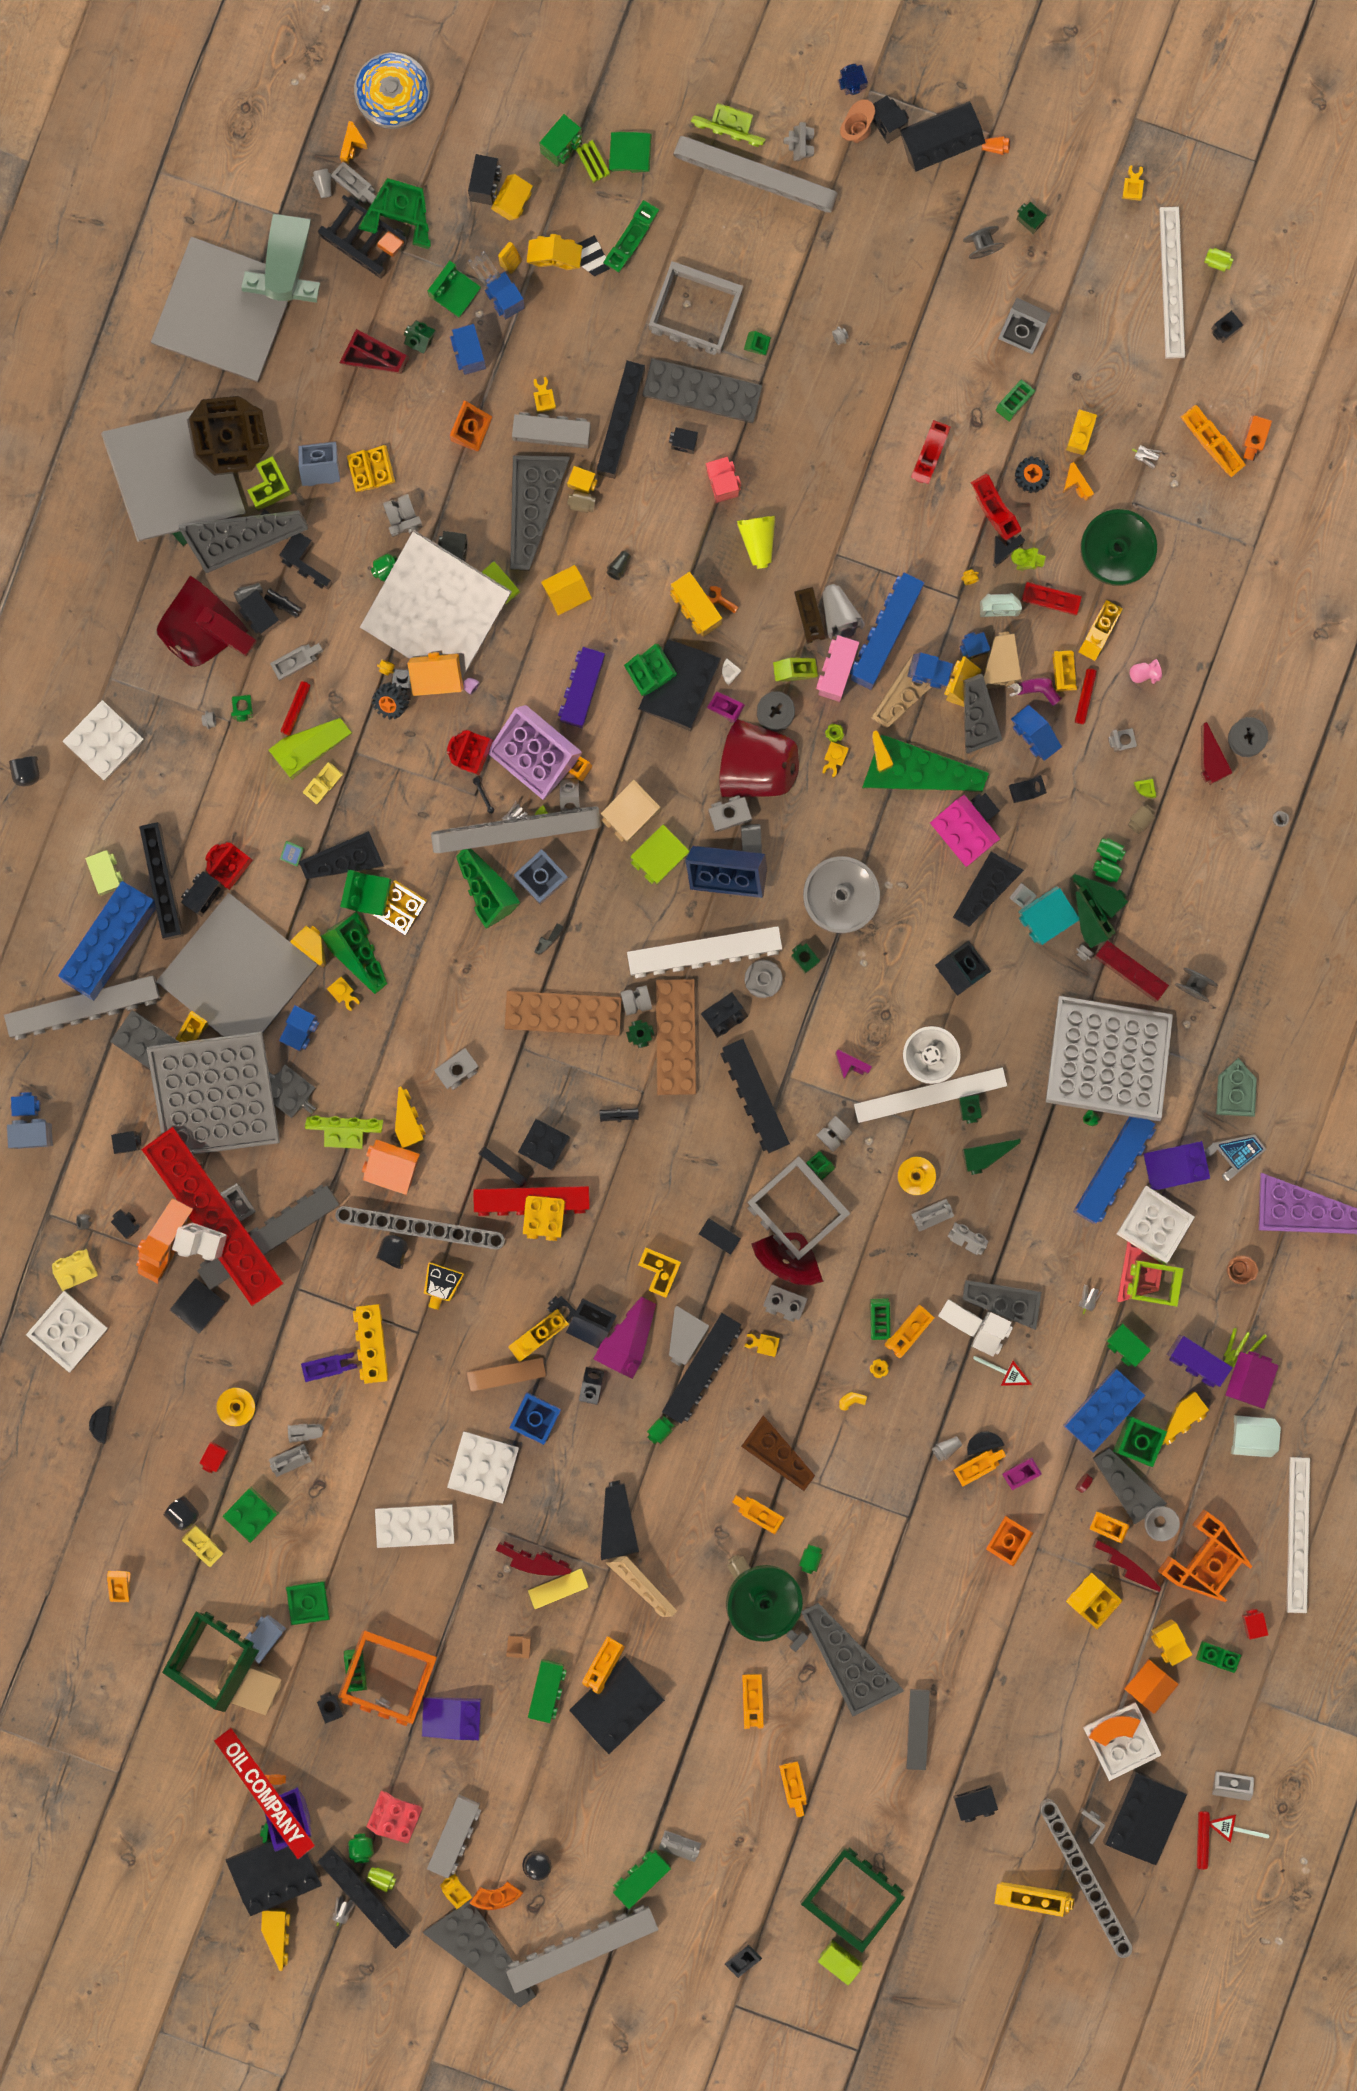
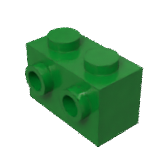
[1105,1323,1151,1367]

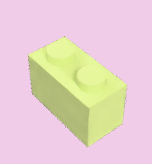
[85,850,124,896]

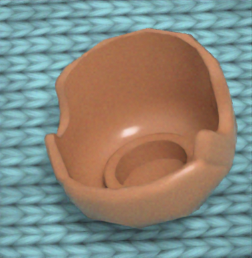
[1226,1255,1258,1284]

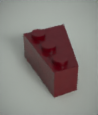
[339,329,410,374]

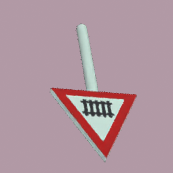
[973,1356,1032,1386]
[1209,1814,1270,1843]

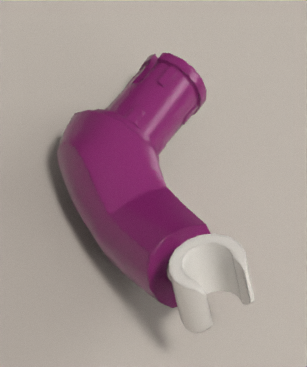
[1008,678,1062,706]

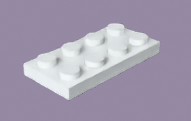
[375,1504,455,1548]

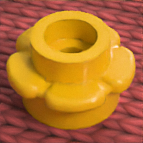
[961,569,979,585]
[377,659,395,676]
[870,1359,889,1378]

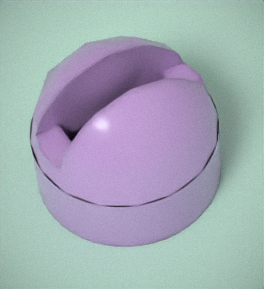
[463,678,480,695]

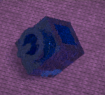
[838,64,868,95]

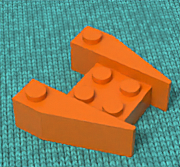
[136,1198,193,1284]
[1158,1509,1252,1602]

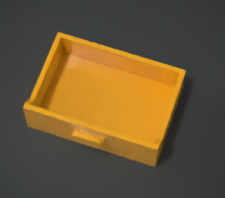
[407,652,463,696]

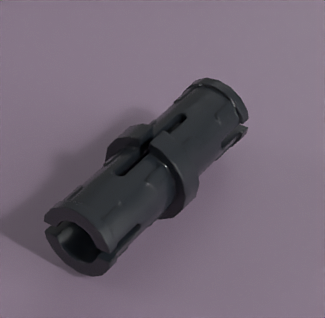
[264,588,303,618]
[600,1107,639,1123]

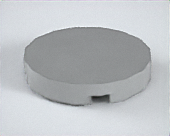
[744,960,783,998]

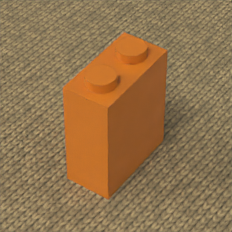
[362,1139,420,1195]

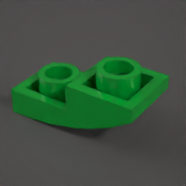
[1196,1641,1241,1673]

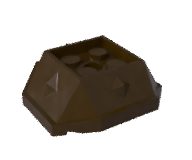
[187,396,269,476]

